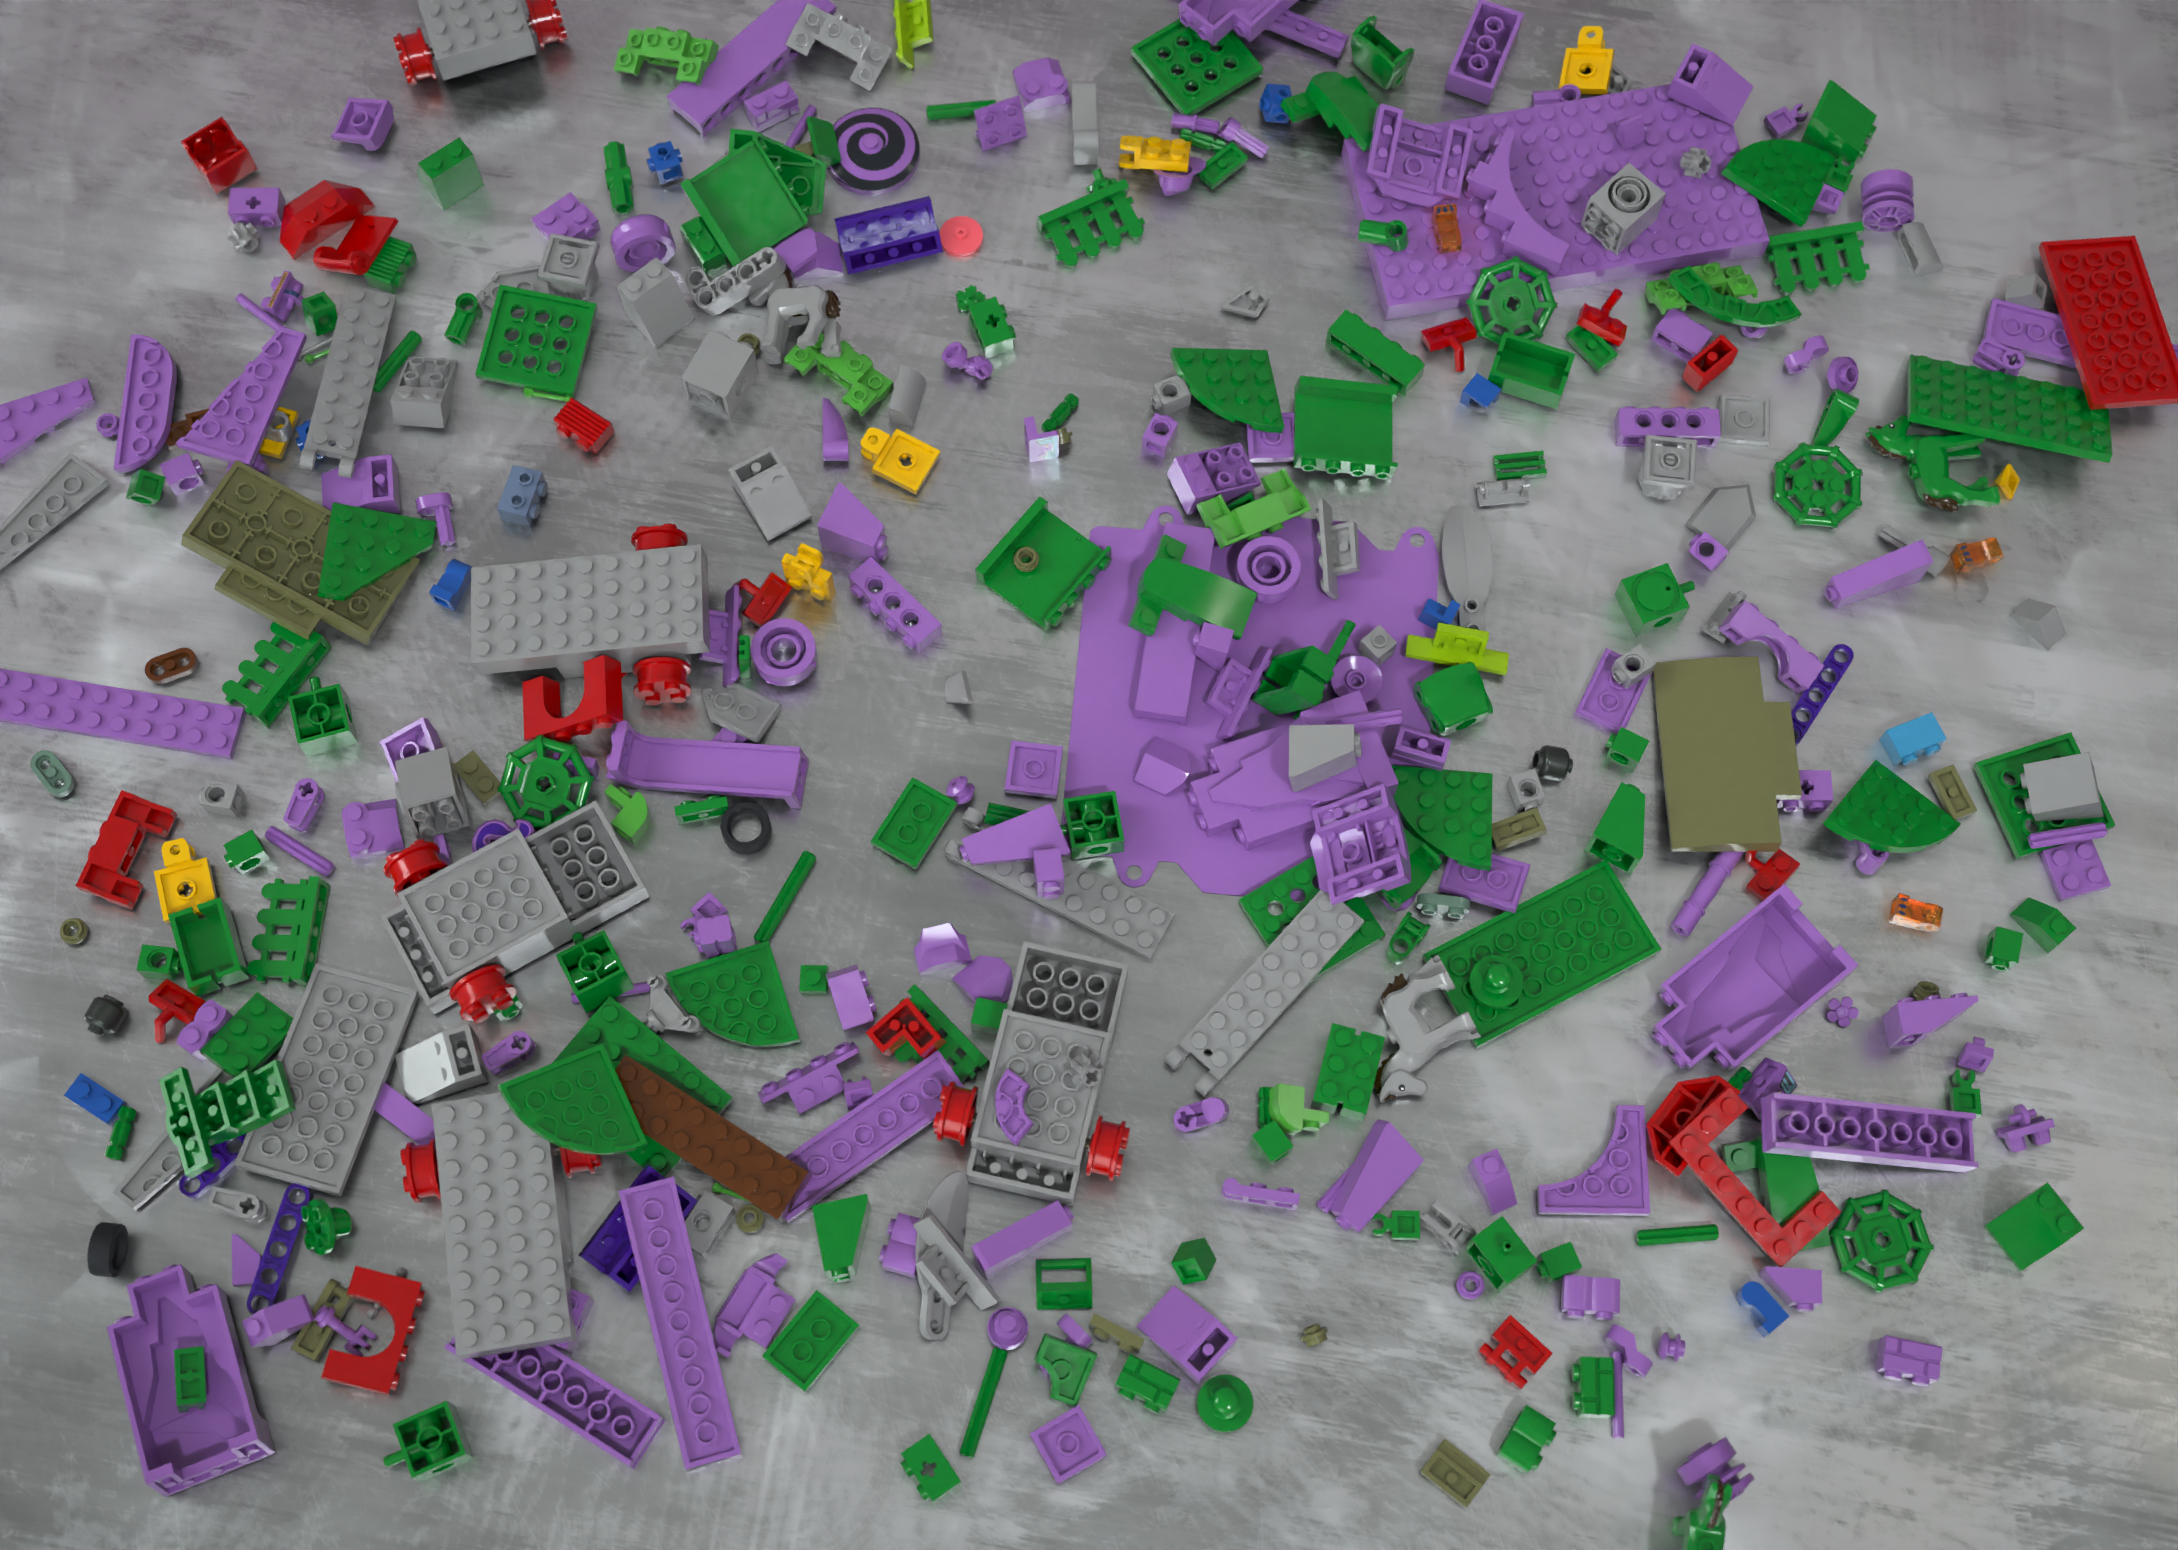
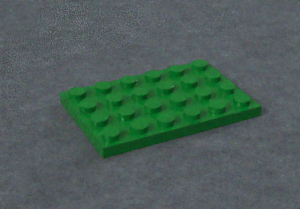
[552,996,734,1178]

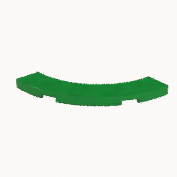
[1667,266,1802,327]

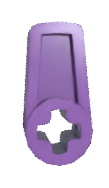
[1972,339,2025,376]
[283,778,325,833]
[482,1031,536,1076]

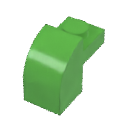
[604,784,651,846]
[1269,1083,1329,1135]

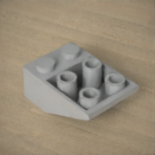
[390,356,458,428]
[728,446,812,541]
[395,1024,488,1105]

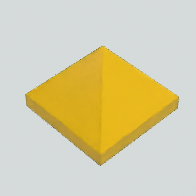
[1994,464,2020,500]

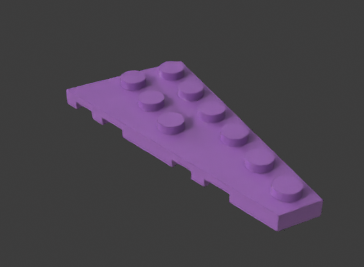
[176,327,307,467]
[0,377,96,464]

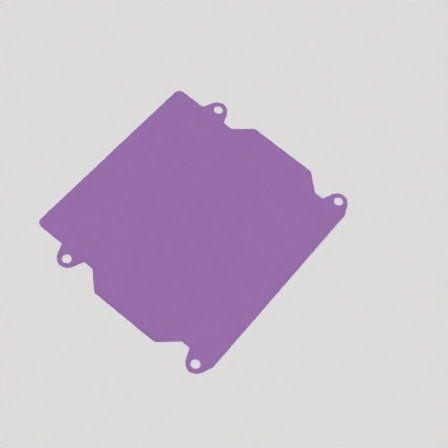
[1061,505,1439,911]

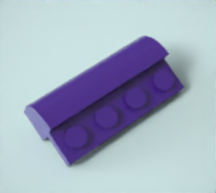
[834,196,943,275]
[579,1164,698,1292]

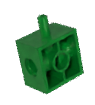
[1615,563,1695,638]
[288,676,358,757]
[1060,791,1124,860]
[556,930,634,1013]
[1464,1216,1538,1293]
[383,1401,474,1482]

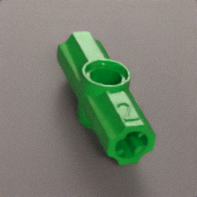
[604,141,634,215]

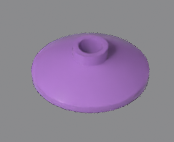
[1331,655,1383,703]

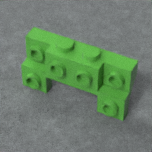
[613,26,719,85]
[1645,262,1758,315]
[783,332,894,417]
[1196,468,1311,549]

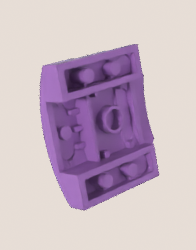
[1365,104,1473,208]
[1310,783,1411,905]

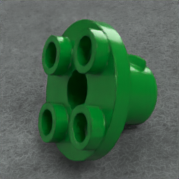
[1469,955,1524,1009]
[301,1199,352,1255]
[1197,1374,1254,1433]

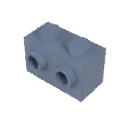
[497,465,548,527]

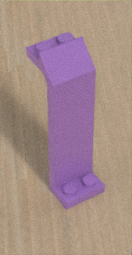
[606,721,809,809]

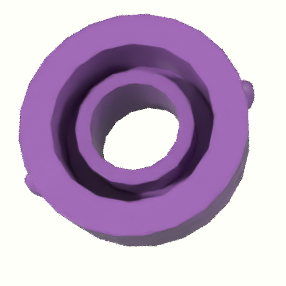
[610,214,676,272]
[1236,536,1301,604]
[751,618,817,687]

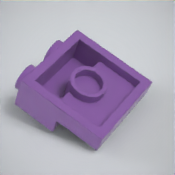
[531,192,601,240]

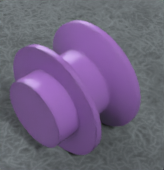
[946,776,975,804]
[1658,1332,1685,1362]

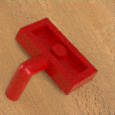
[1576,289,1627,347]
[1421,317,1477,372]
[733,572,792,627]
[1744,848,1800,902]
[149,978,206,1043]

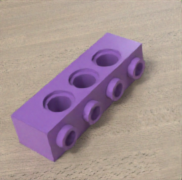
[1614,406,1721,447]
[848,557,943,653]

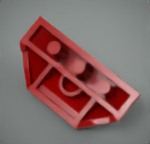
[279,180,375,260]
[1646,1075,1740,1178]

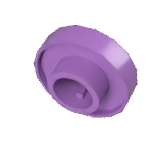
[1827,357,1858,393]
[987,1307,1028,1350]

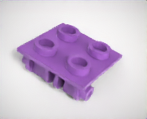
[974,95,1027,151]

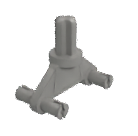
[643,975,704,1033]

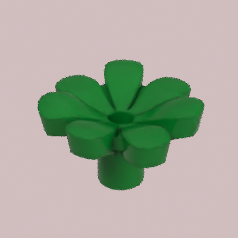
[1086,168,1117,192]

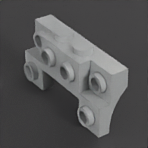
[785,3,893,92]

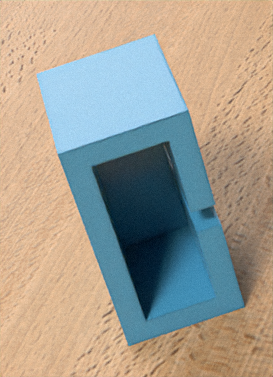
[1879,712,1947,766]

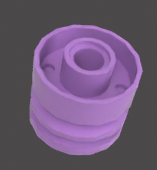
[1861,169,1915,232]
[1676,1437,1755,1501]

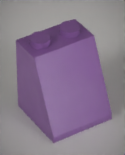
[817,483,889,564]

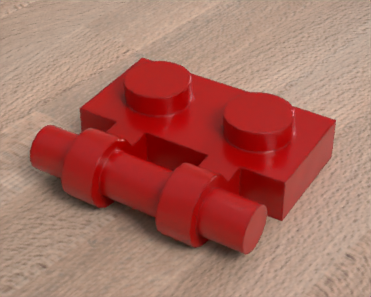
[1478,1314,1553,1389]

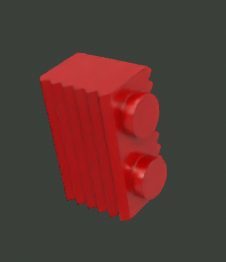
[1682,335,1738,392]
[553,398,615,454]

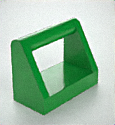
[1036,1258,1092,1310]

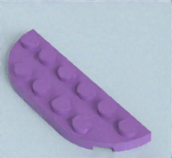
[113,335,177,473]

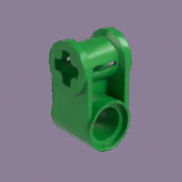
[1386,911,1431,964]

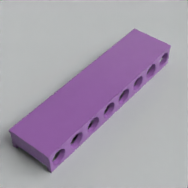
[666,0,837,137]
[1134,522,1215,725]
[1761,1092,1978,1173]
[444,1335,666,1469]

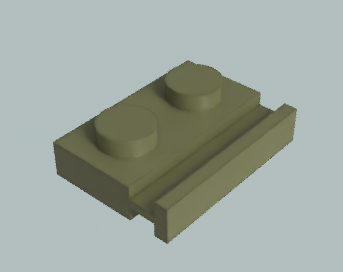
[1419,1439,1491,1509]

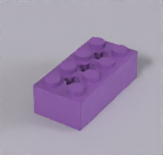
[1444,0,1524,105]

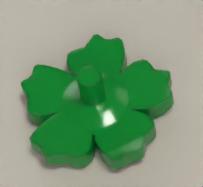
[956,285,985,312]

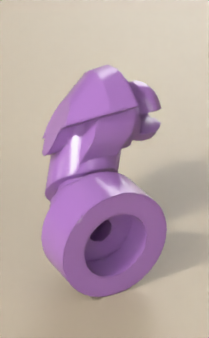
[942,342,993,379]

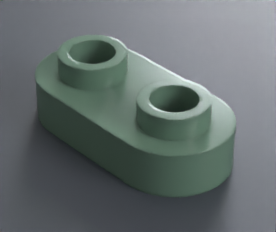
[30,750,75,797]
[1416,893,1470,918]

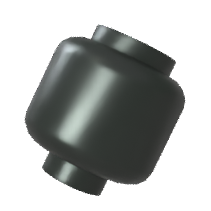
[1532,745,1573,781]
[84,994,126,1037]

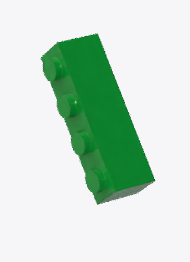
[1326,310,1425,397]

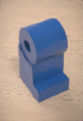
[429,559,472,612]
[1736,1281,1790,1338]

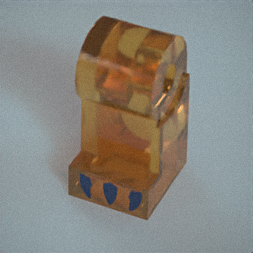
[1431,203,1462,254]
[1949,537,2004,575]
[1888,893,1943,932]

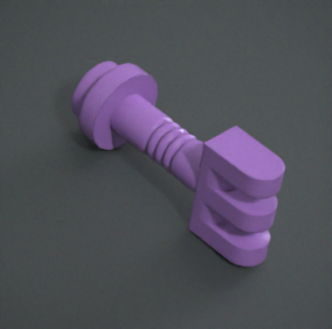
[314,1305,377,1357]

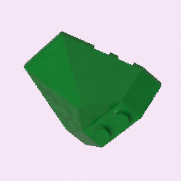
[729,129,827,216]

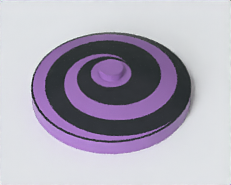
[827,108,920,196]

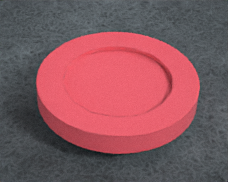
[939,216,983,257]

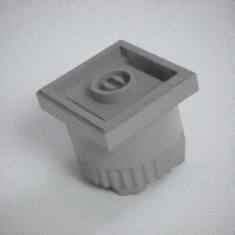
[537,233,600,300]
[1638,435,1697,500]

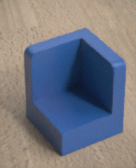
[1460,373,1501,408]
[1417,599,1461,630]

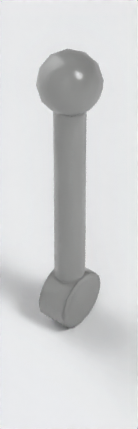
[298,333,334,361]
[366,1267,407,1319]

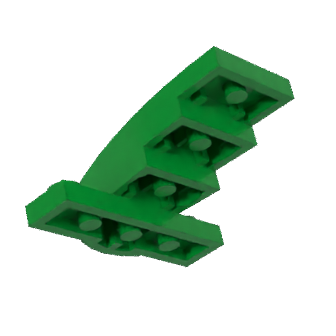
[1280,72,1379,152]
[1127,534,1257,640]
[159,1059,296,1178]
[1721,1133,1831,1251]

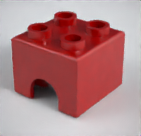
[181,117,257,194]

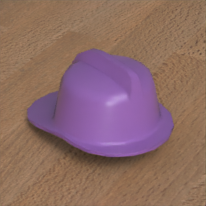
[1154,157,1206,196]

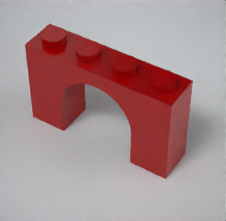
[522,655,623,742]
[321,1266,425,1396]

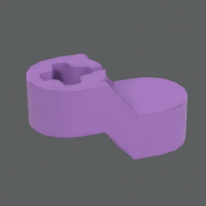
[1784,335,1829,375]
[1173,1097,1229,1132]
[1605,1324,1653,1378]

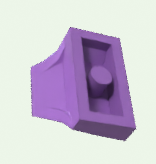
[914,923,972,975]

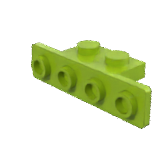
[893,0,934,69]
[1405,623,1509,675]

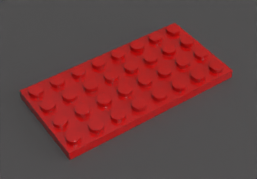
[2038,236,2178,410]

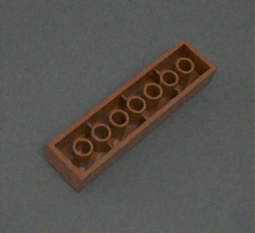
[615,1055,812,1222]

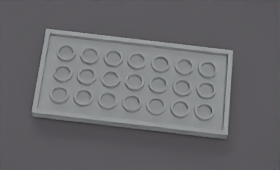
[234,963,419,1196]

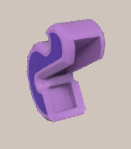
[471,819,536,853]

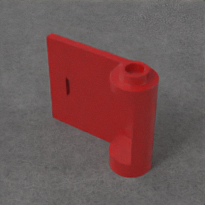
[313,214,399,275]

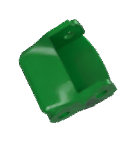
[1351,15,1414,89]
[1413,661,1493,736]
[1376,827,1442,910]

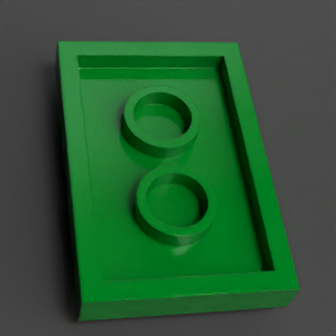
[871,777,957,870]
[200,992,293,1078]
[762,1290,860,1393]

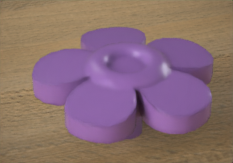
[1827,996,1859,1027]

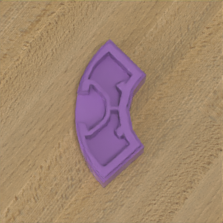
[995,1068,1034,1146]

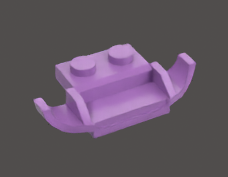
[713,1253,796,1358]

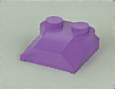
[1013,57,1070,113]
[331,97,394,151]
[379,717,443,784]
[342,799,405,860]

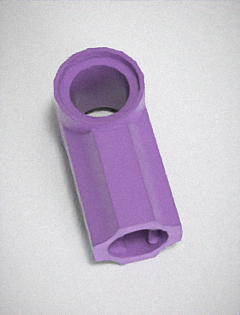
[1531,84,1581,107]

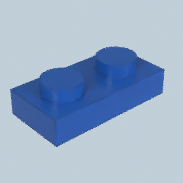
[64,1073,127,1126]

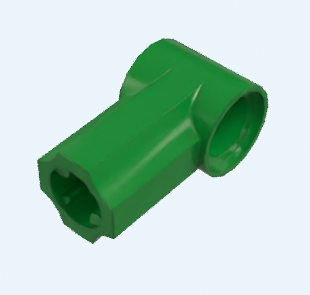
[1358,219,1409,252]
[444,293,483,346]

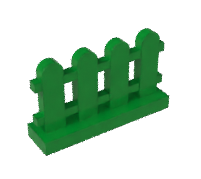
[1036,179,1145,269]
[1764,221,1870,295]
[222,622,332,728]
[247,876,330,987]
[895,984,990,1083]

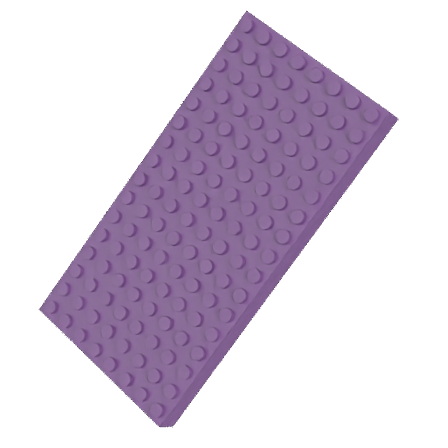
[1342,84,1770,321]

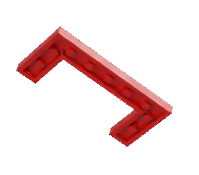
[1667,1087,1841,1267]

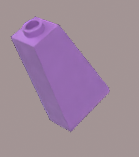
[1825,539,1933,609]
[959,803,1071,866]
[1330,1119,1424,1232]
[971,1200,1074,1280]

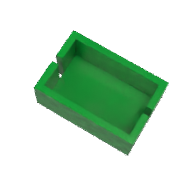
[1488,332,1575,410]
[1252,645,1336,716]
[168,897,250,996]
[1311,1023,1385,1121]

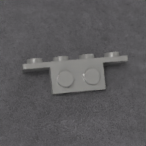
[1316,499,1360,600]
[913,1215,1000,1310]

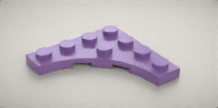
[1537,1105,1650,1216]

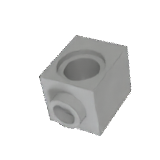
[1151,375,1191,415]
[1358,625,1397,667]
[1611,644,1656,690]
[1507,768,1546,812]
[198,779,244,817]

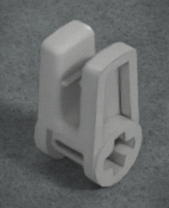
[208,1187,268,1224]
[1420,1199,1477,1255]

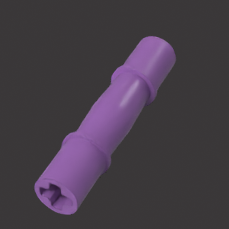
[1670,852,1744,937]

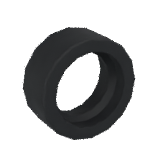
[720,802,772,855]
[87,1222,128,1277]

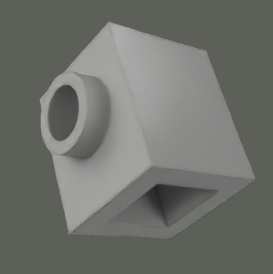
[2004,273,2048,309]

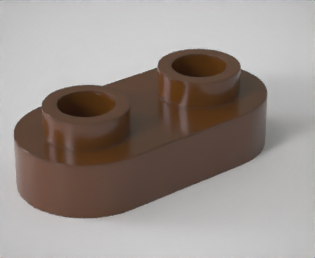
[145,648,199,685]

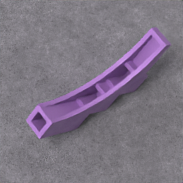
[1465,126,1570,276]

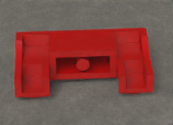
[75,790,177,910]

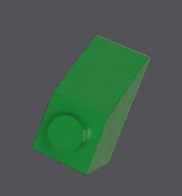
[2009,897,2076,954]

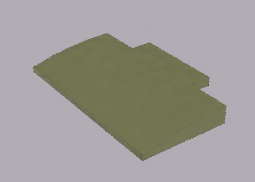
[181,460,420,646]
[1652,656,1802,852]

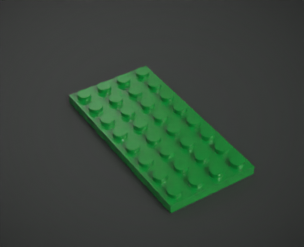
[1908,354,2113,463]
[1422,860,1662,1049]

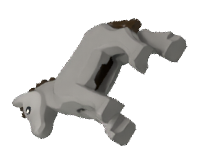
[749,269,842,365]
[1374,955,1481,1103]

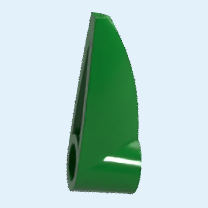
[1810,388,1859,446]

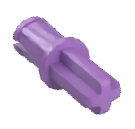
[1171,112,1220,135]

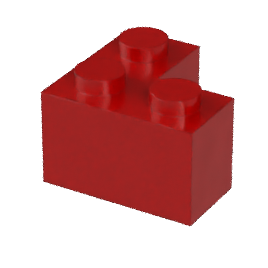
[865,997,946,1059]

